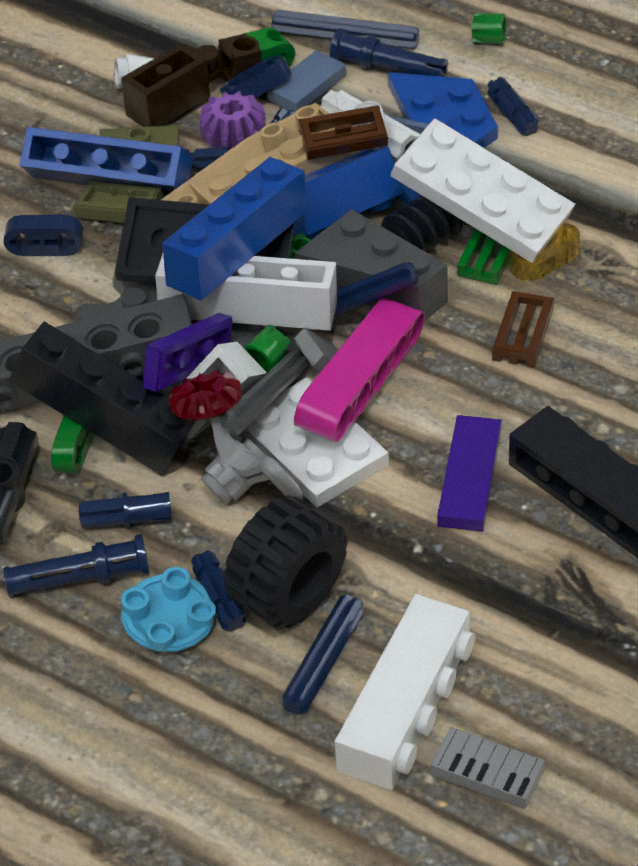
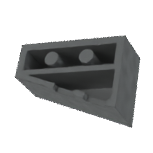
[294,209,448,321]

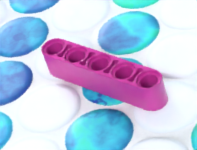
[294,297,425,442]

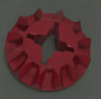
[168,370,242,420]

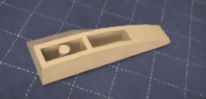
[161,103,360,205]

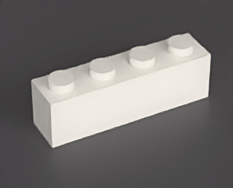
[155,254,337,330]
[335,593,475,790]

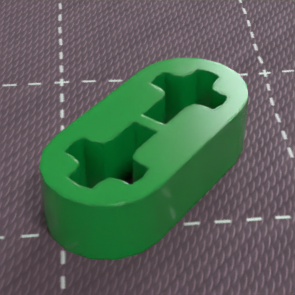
[51,416,95,474]

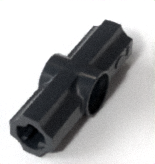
[0,422,38,545]

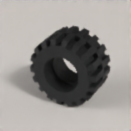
[223,495,348,629]

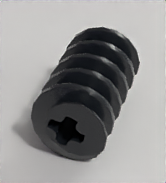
[381,195,470,251]

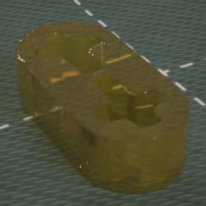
[510,222,580,281]

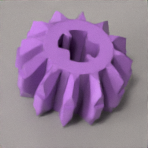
[199,91,266,150]

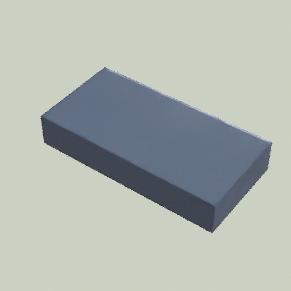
[267,50,346,112]

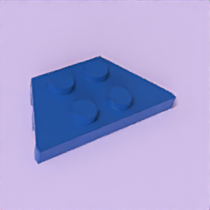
[388,72,498,148]

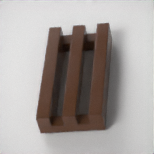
[298,105,388,160]
[492,291,554,368]

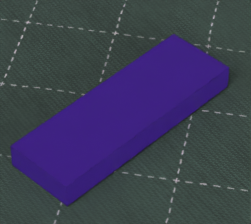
[143,313,233,392]
[437,415,502,532]

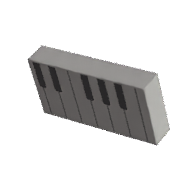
[430,727,545,809]

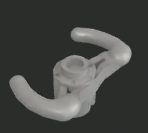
[201,414,303,505]

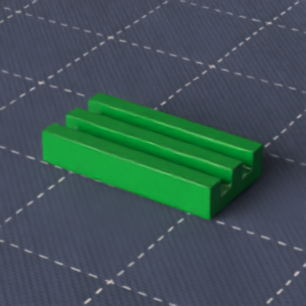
[457,228,513,285]

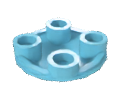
[121,567,216,652]

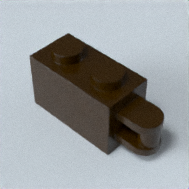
[121,43,221,127]

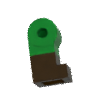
[218,27,296,82]

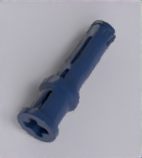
[330,28,448,77]
[3,534,150,597]

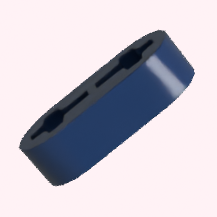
[219,55,292,98]
[3,214,83,256]

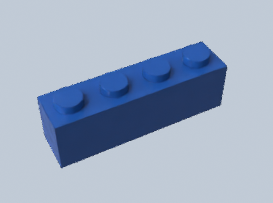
[19,127,194,196]
[295,147,405,240]
[162,157,306,301]

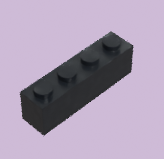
[8,321,197,476]
[509,406,638,558]

